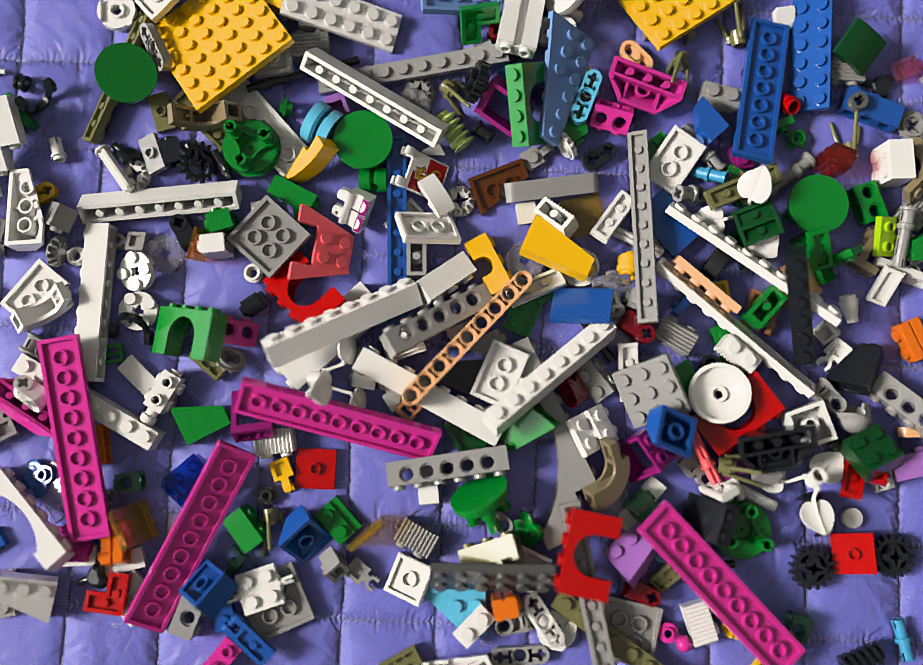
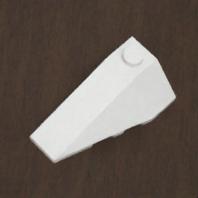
[4,168,45,252]

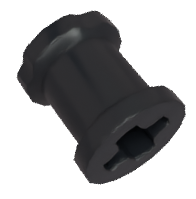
[471,120,496,146]

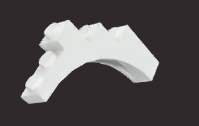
[0,95,28,197]

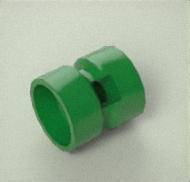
[359,168,387,193]

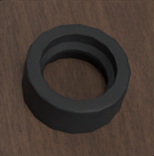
[699,247,731,282]

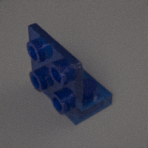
[160,454,205,508]

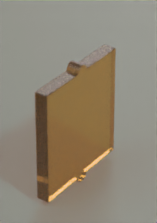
[186,226,210,262]

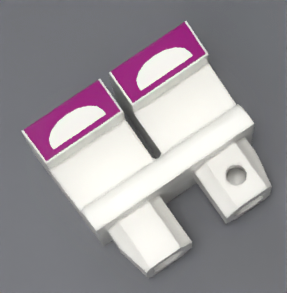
[331,187,377,234]

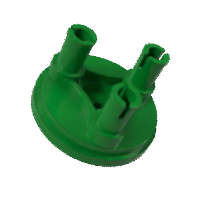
[94,42,157,106]
[333,110,393,171]
[222,119,281,178]
[781,174,849,232]
[450,473,511,535]
[716,499,774,559]

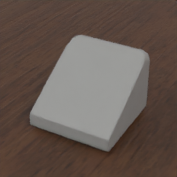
[422,144,446,157]

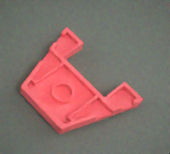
[287,203,355,280]

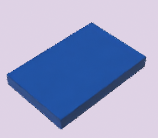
[652,189,699,258]
[549,288,614,324]

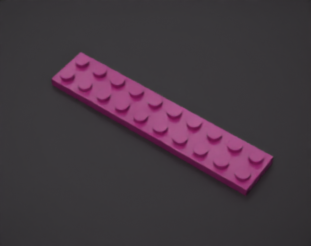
[37,334,113,543]
[233,376,442,459]
[124,440,257,634]
[637,501,806,665]

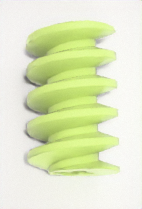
[436,110,474,154]

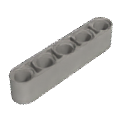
[504,172,599,203]

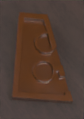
[467,158,529,215]

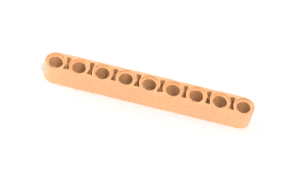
[401,270,532,406]

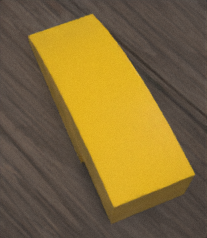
[285,135,339,184]

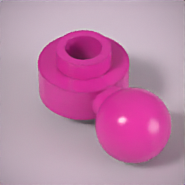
[658,621,692,652]

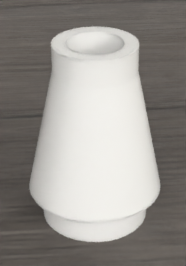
[838,293,859,323]

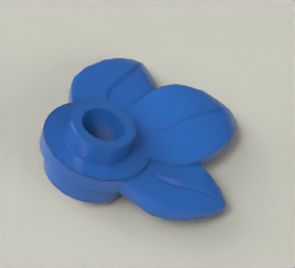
[20,459,56,499]

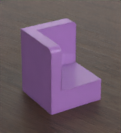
[324,92,350,115]

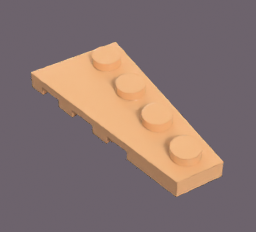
[670,255,742,314]

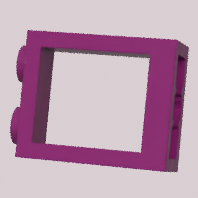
[474,74,536,138]
[231,390,276,443]
[618,428,672,484]

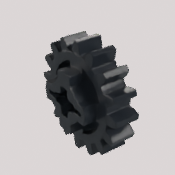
[463,60,491,104]
[176,140,219,184]
[874,533,916,579]
[788,545,834,590]

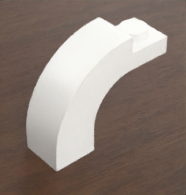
[10,281,74,334]

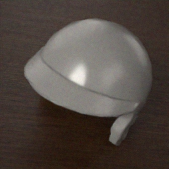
[833,402,872,434]

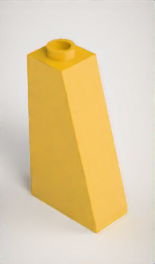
[519,214,595,282]

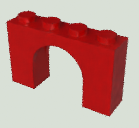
[262,250,348,323]
[689,369,786,456]
[553,507,623,603]

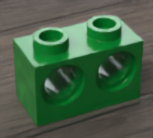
[846,180,889,227]

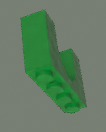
[505,62,547,147]
[267,174,321,230]
[152,303,228,363]

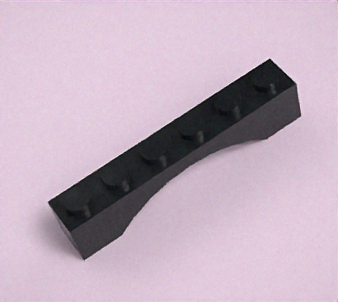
[784,244,816,365]

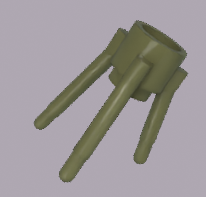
[715,2,747,48]
[665,50,691,96]
[439,78,481,118]
[829,110,861,160]
[717,454,763,488]
[262,507,285,557]

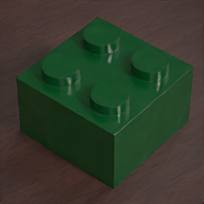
[840,423,905,483]

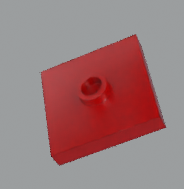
[294,448,337,490]
[829,532,878,574]

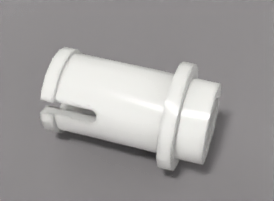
[48,137,67,163]

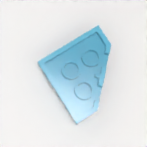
[425,584,487,636]

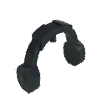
[14,77,57,116]
[109,312,154,346]

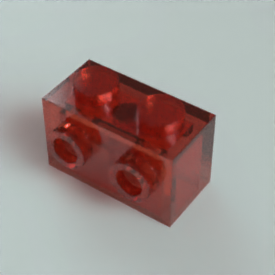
[814,142,858,179]

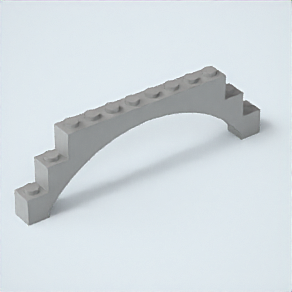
[446,321,597,550]

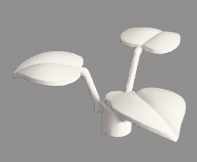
[696,165,779,258]
[306,335,366,408]
[760,452,844,535]

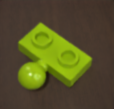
[872,216,898,257]

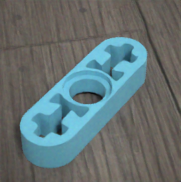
[570,69,602,125]

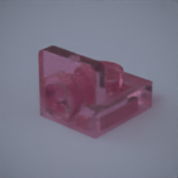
[890,54,923,83]

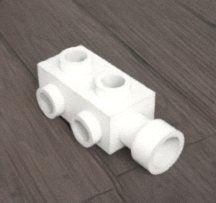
[139,368,186,427]

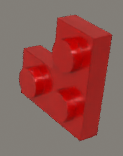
[839,459,888,501]
[83,571,132,616]

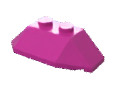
[608,55,688,115]
[0,377,52,437]

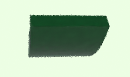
[832,17,887,76]
[732,197,785,248]

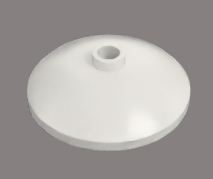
[688,363,752,424]

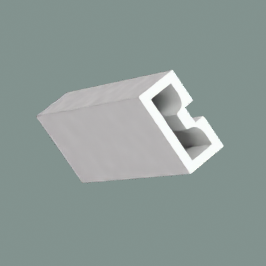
[495,0,545,59]
[274,281,371,391]

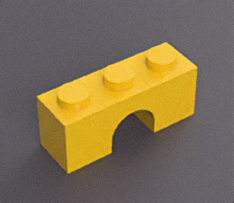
[464,233,512,297]

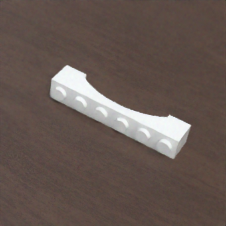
[0,466,75,572]

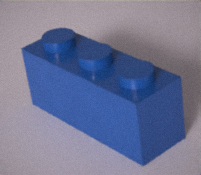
[835,86,906,133]

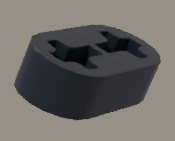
[582,142,616,172]

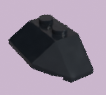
[737,425,818,474]

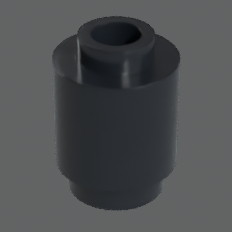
[239,290,270,318]

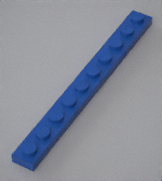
[387,135,408,327]

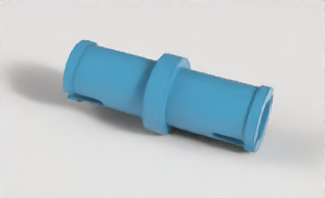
[688,166,730,184]
[890,617,916,662]

